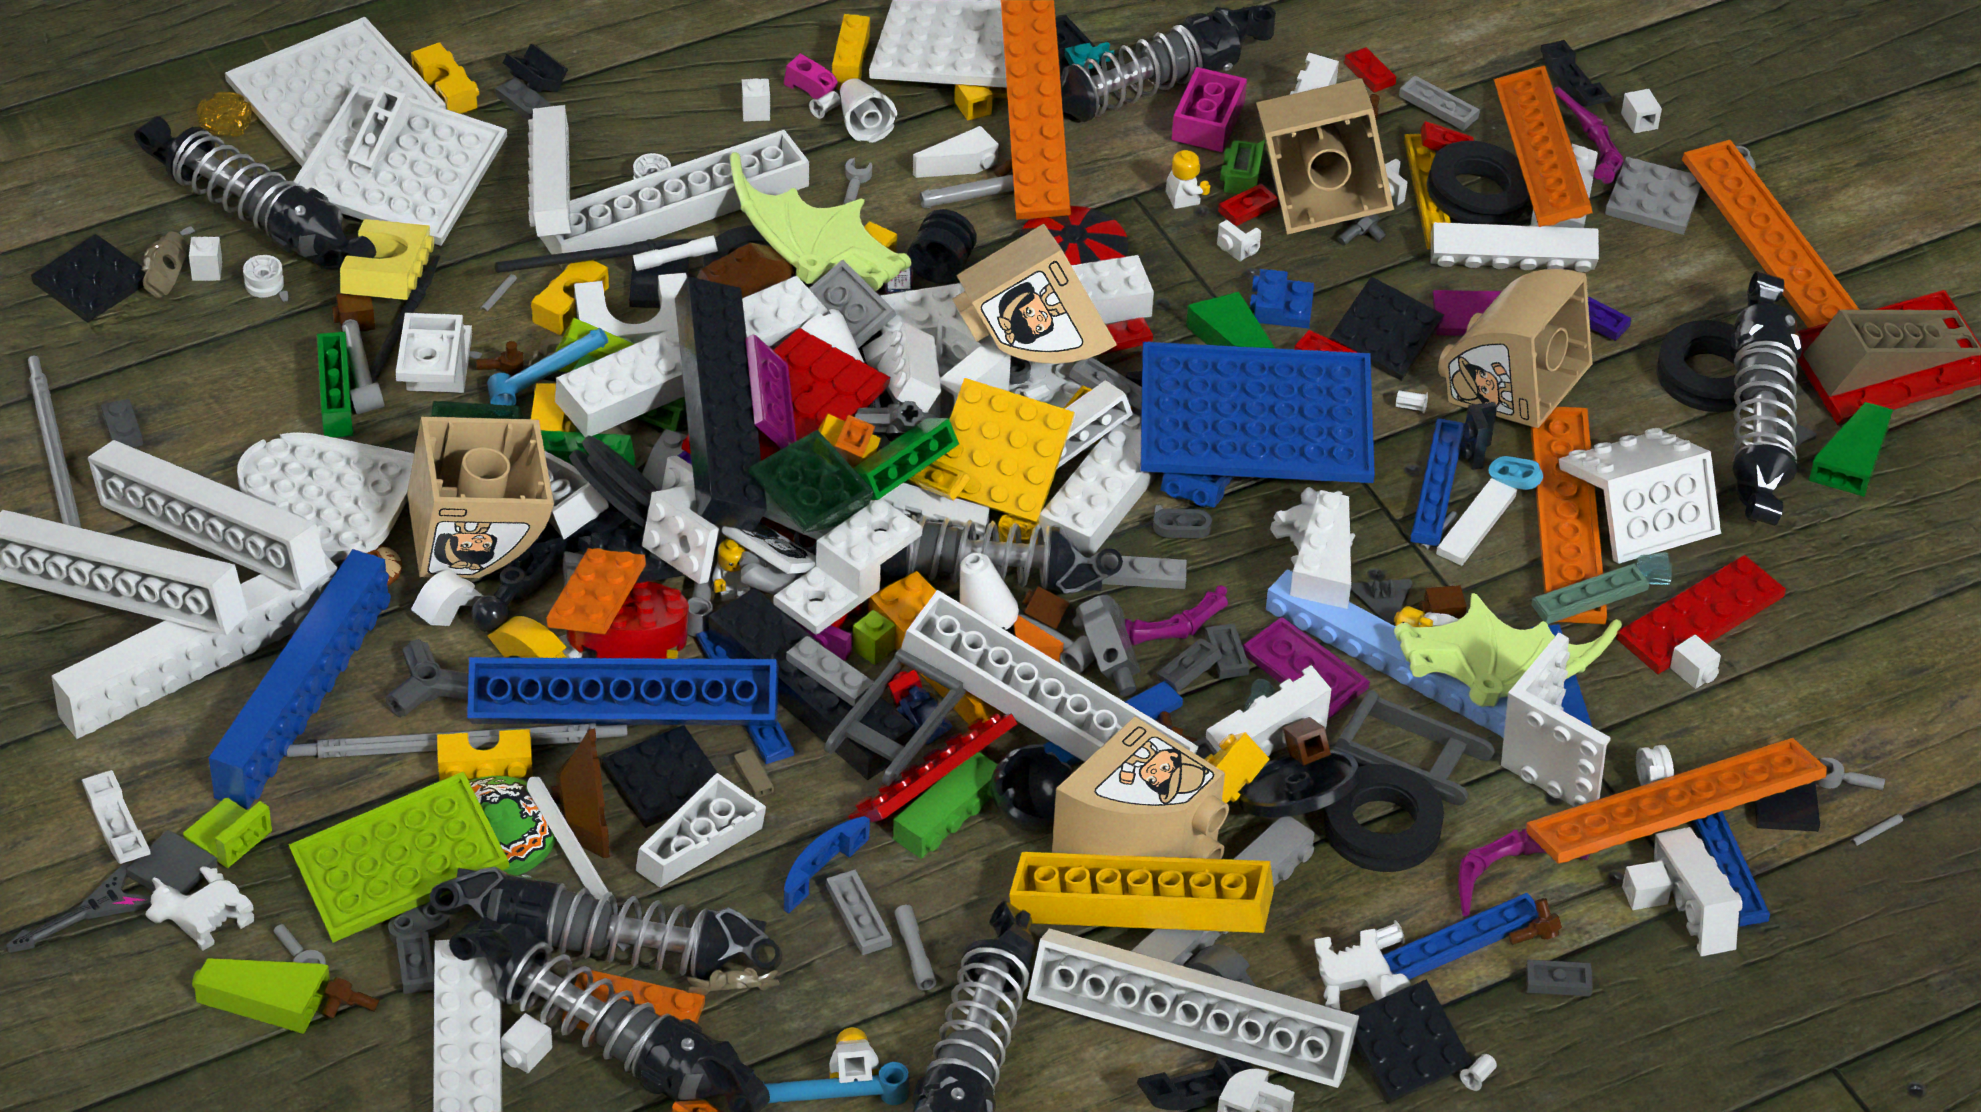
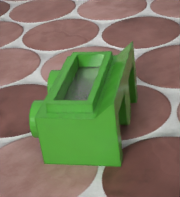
[1220,140,1265,194]

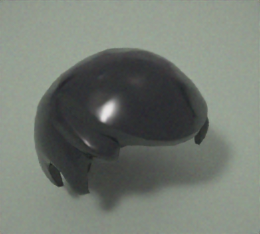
[990,744,1072,832]

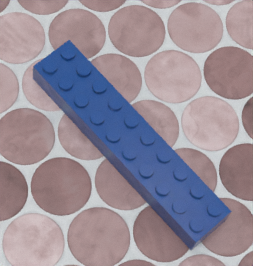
[209,549,391,809]
[467,657,778,726]

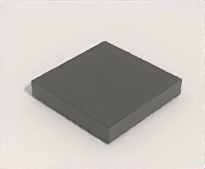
[126,830,217,895]

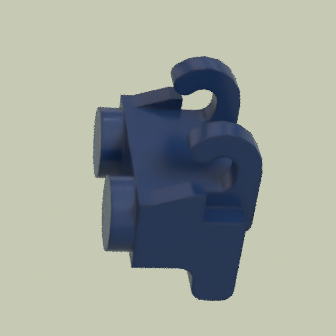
[897,686,952,745]

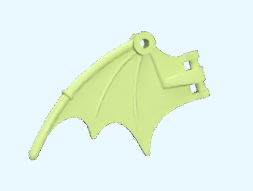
[730,152,911,291]
[1394,593,1622,707]

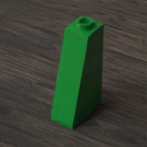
[1186,292,1276,349]
[1809,402,1893,497]

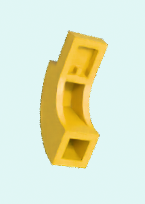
[488,616,567,658]

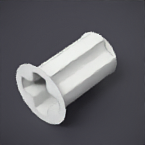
[809,91,841,119]
[1015,381,1050,401]
[1396,390,1428,414]
[1376,920,1405,949]
[1460,1054,1497,1091]

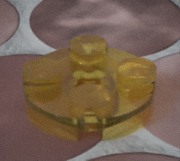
[197,92,252,137]

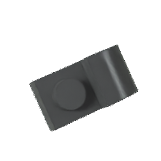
[1184,944,1256,987]

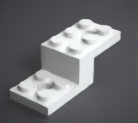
[773,498,923,635]

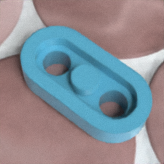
[1488,456,1543,490]

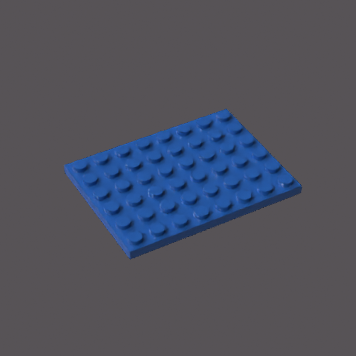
[1140,342,1375,483]

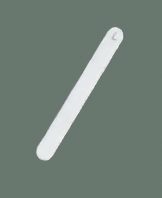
[527,777,610,902]

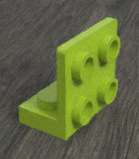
[183,798,272,868]

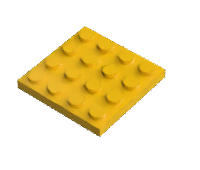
[937,378,1075,524]

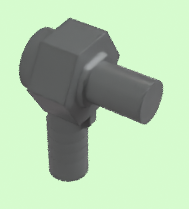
[1338,214,1386,246]

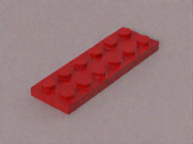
[1616,554,1786,674]
[848,713,1018,823]

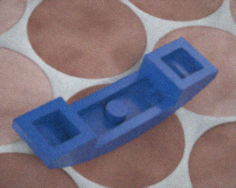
[784,816,870,914]

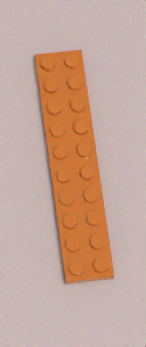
[1001,0,1071,220]
[1494,65,1593,227]
[1682,140,1860,328]
[1530,407,1607,624]
[1527,738,1827,864]

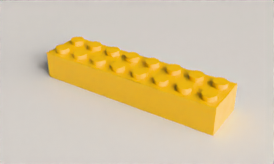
[1009,852,1274,933]

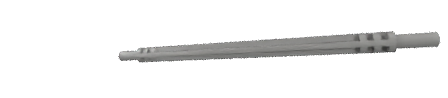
[28,356,81,528]
[287,723,627,758]

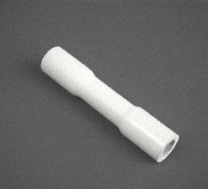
[633,235,718,271]

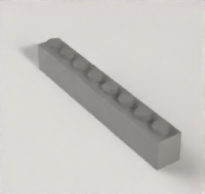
[1131,816,1315,966]

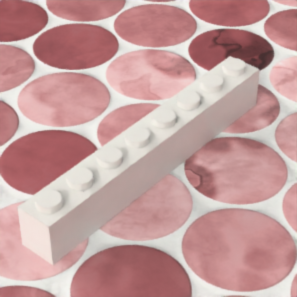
[528,105,571,237]

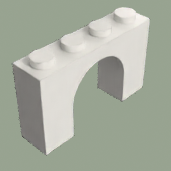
[574,273,687,344]

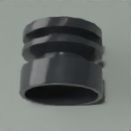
[907,209,977,284]

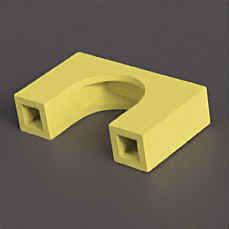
[340,219,434,300]

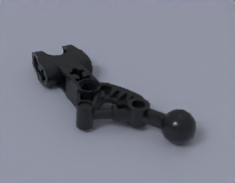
[471,500,640,632]

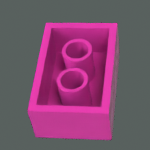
[1172,67,1247,152]

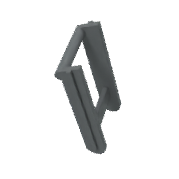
[824,648,966,786]
[1333,690,1495,805]

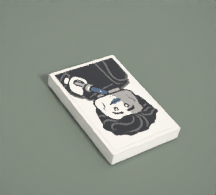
[721,522,816,574]

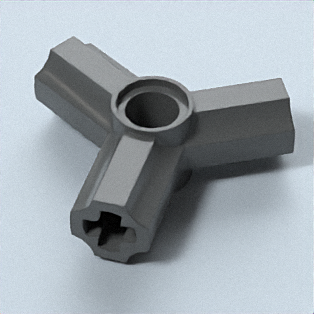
[855,401,937,437]
[386,639,469,717]

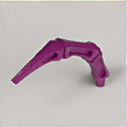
[1554,86,1624,184]
[1125,585,1228,646]
[1458,828,1590,916]

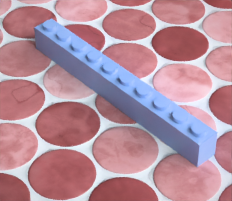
[1266,569,1508,738]

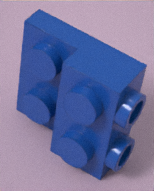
[1250,269,1314,329]
[1160,473,1234,507]

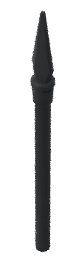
[495,239,696,273]
[351,254,440,406]

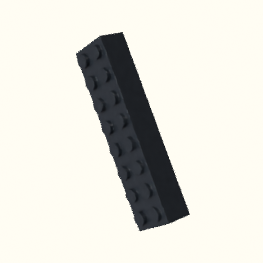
[709,588,915,781]

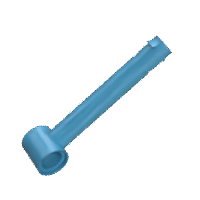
[487,328,608,411]
[763,1062,909,1105]

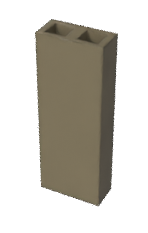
[734,749,774,798]

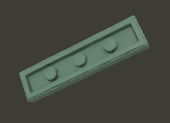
[1531,563,1649,624]

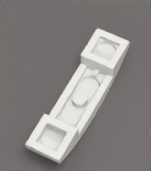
[82,770,150,864]

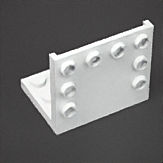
[1558,428,1721,563]
[1501,633,1610,807]

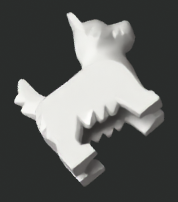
[1270,487,1355,566]
[146,866,254,951]
[1314,929,1411,1011]

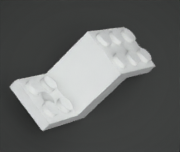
[396,313,472,393]
[936,313,1011,420]
[642,456,725,584]

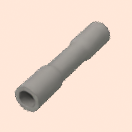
[894,905,936,990]

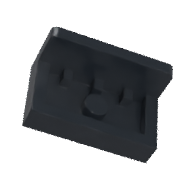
[503,44,568,92]
[1461,402,1497,470]

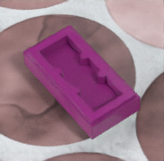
[794,619,851,661]

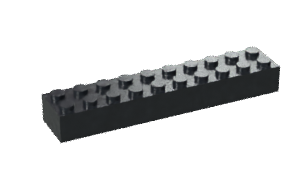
[675,276,767,531]

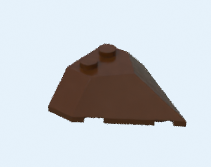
[697,243,795,299]
[551,728,610,858]

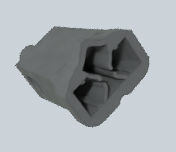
[1073,595,1141,696]

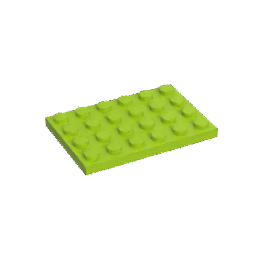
[289,771,510,943]

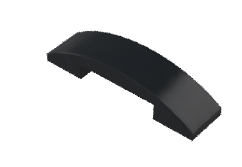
[1540,40,1611,106]
[1137,1057,1254,1110]

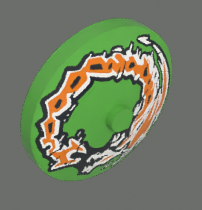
[469,776,556,875]

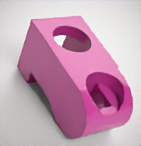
[784,53,838,100]

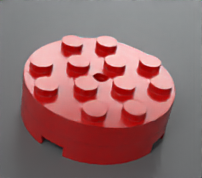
[566,581,689,659]

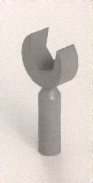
[844,158,872,204]
[1815,758,1885,791]
[274,924,326,965]

